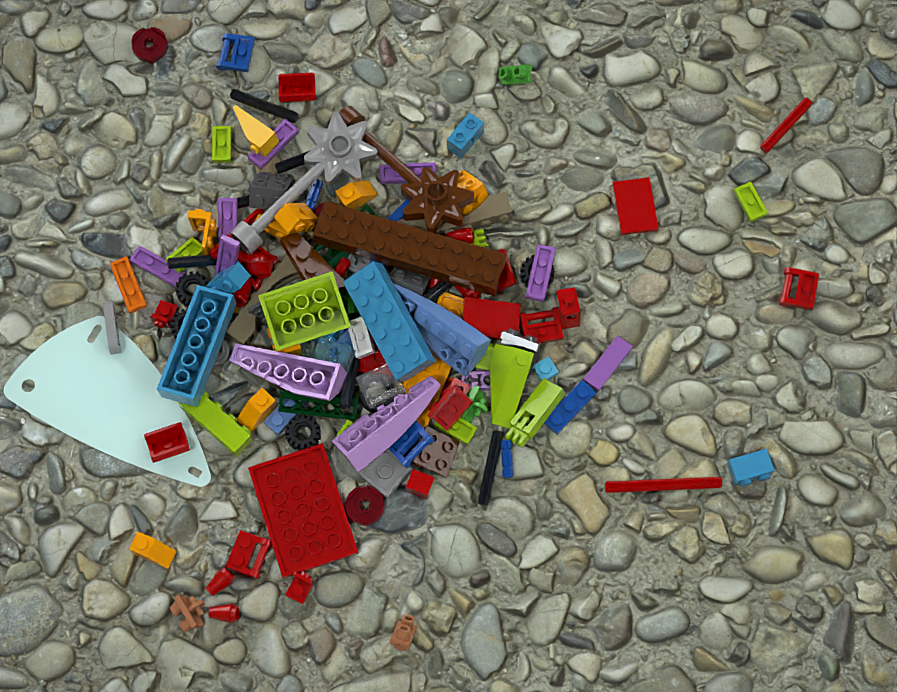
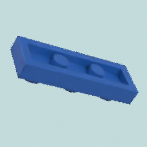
[544,380,596,435]

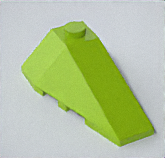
[489,344,534,429]

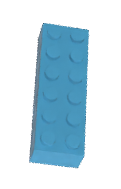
[343,261,436,382]
[157,285,237,407]

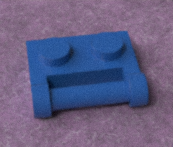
[216,33,255,72]
[389,420,435,468]

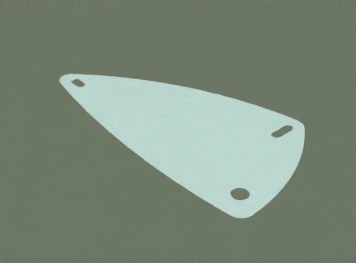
[4,316,211,487]

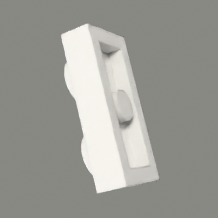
[348,317,376,359]

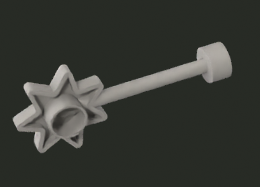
[230,112,377,255]

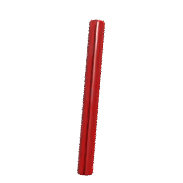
[605,477,722,493]

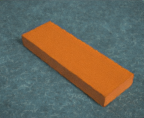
[110,256,147,314]

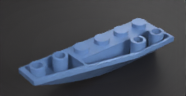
[393,283,490,377]

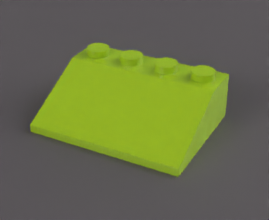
[258,271,351,351]

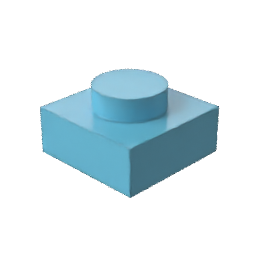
[533,356,559,381]

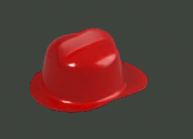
[238,250,277,278]

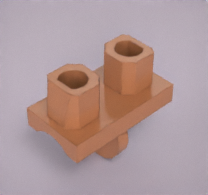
[170,595,205,632]
[389,614,417,651]

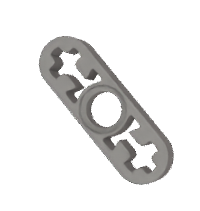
[103,301,121,355]

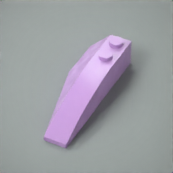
[229,343,347,401]
[332,376,441,472]

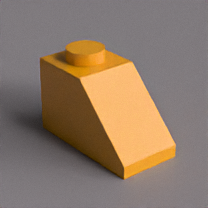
[335,180,378,210]
[237,388,278,432]
[129,531,177,569]

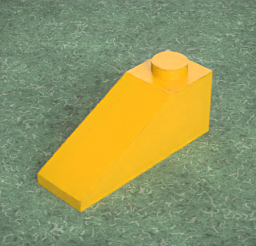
[233,105,279,157]

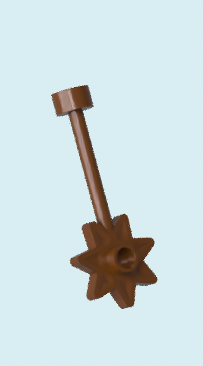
[338,106,474,233]

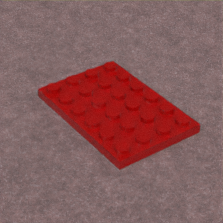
[248,443,359,579]

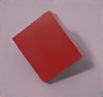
[406,469,434,500]

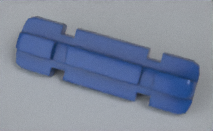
[305,179,323,211]
[501,440,513,478]

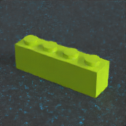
[179,391,253,458]

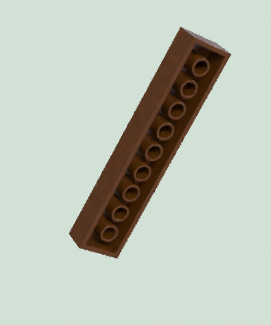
[313,201,507,297]

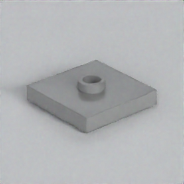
[358,449,413,499]

